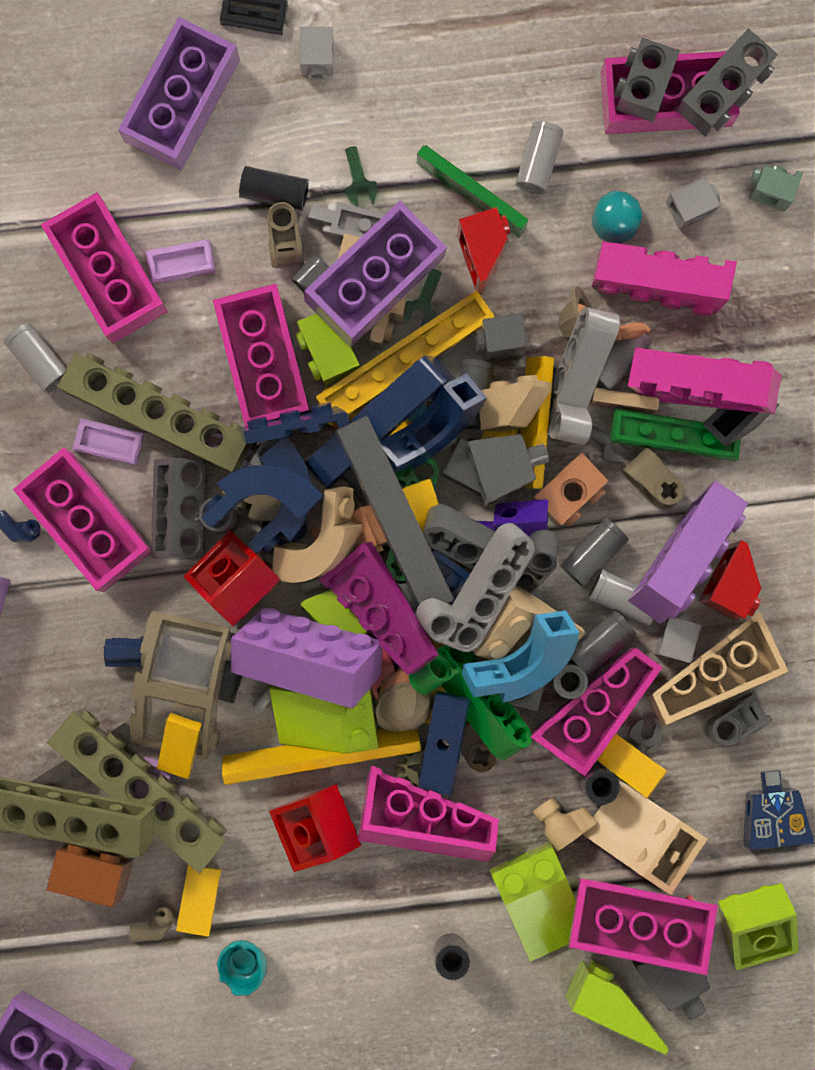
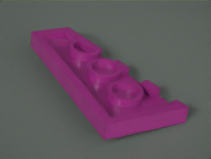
[319,542,439,675]

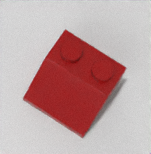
[457,207,511,295]
[183,530,280,627]
[698,540,761,620]
[269,784,362,872]

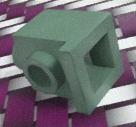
[748,166,803,211]

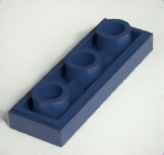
[418,691,471,796]

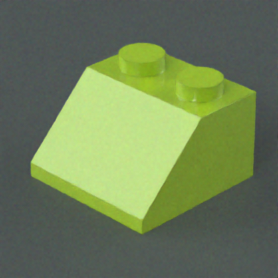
[718,883,799,971]

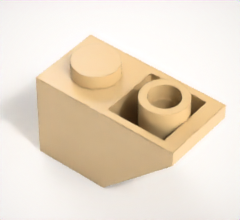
[479,375,551,432]

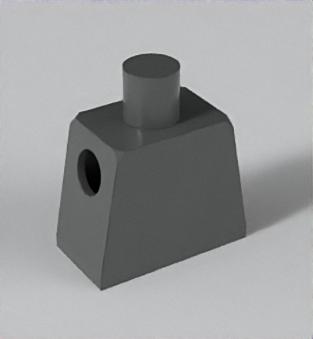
[466,435,549,506]
[632,960,710,1020]

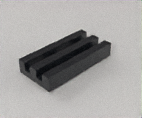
[219,0,288,35]

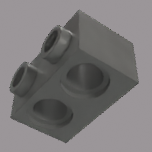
[614,37,680,122]
[475,313,527,363]

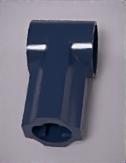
[104,636,171,669]

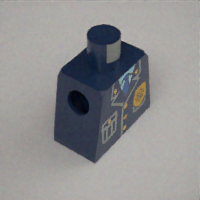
[743,770,814,849]

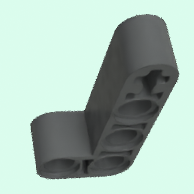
[423,505,559,593]

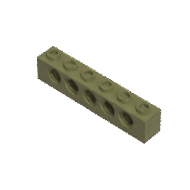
[57,352,253,473]
[46,710,229,874]
[0,776,154,858]

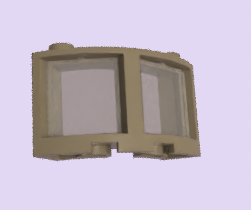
[130,611,231,760]

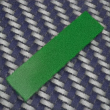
[417,145,528,238]
[610,408,741,461]

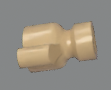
[532,796,597,852]

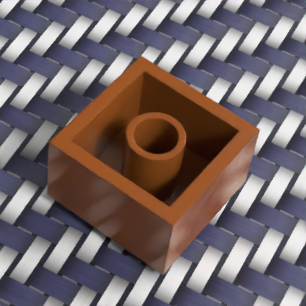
[46,843,134,907]

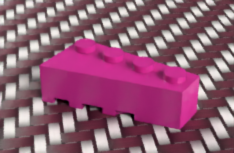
[591,241,737,316]
[628,347,782,414]
[531,648,663,776]
[358,765,499,862]

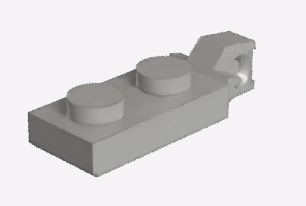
[308,202,386,239]

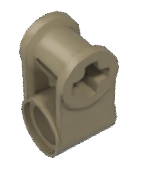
[267,202,305,268]
[622,448,684,509]

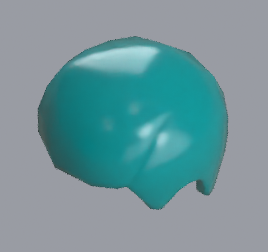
[592,190,643,244]
[216,940,267,996]

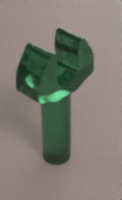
[345,146,378,207]
[404,269,442,327]

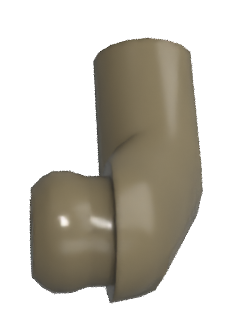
[129,907,174,942]

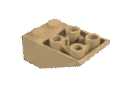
[462,586,586,660]
[582,779,707,895]

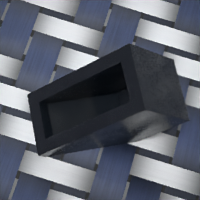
[703,403,779,448]

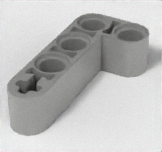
[548,307,620,445]
[416,523,535,652]

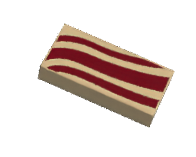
[589,388,659,414]

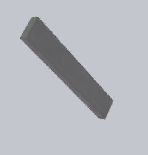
[335,416,454,606]

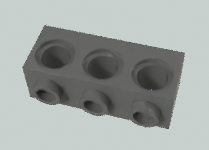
[677,28,778,137]
[151,457,206,560]

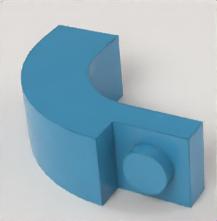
[462,611,580,702]

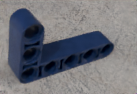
[305,355,455,488]

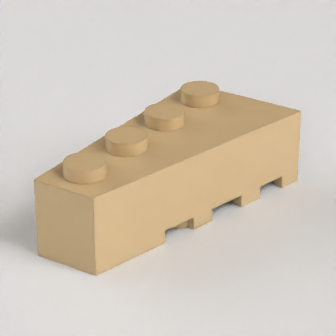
[648,611,789,728]

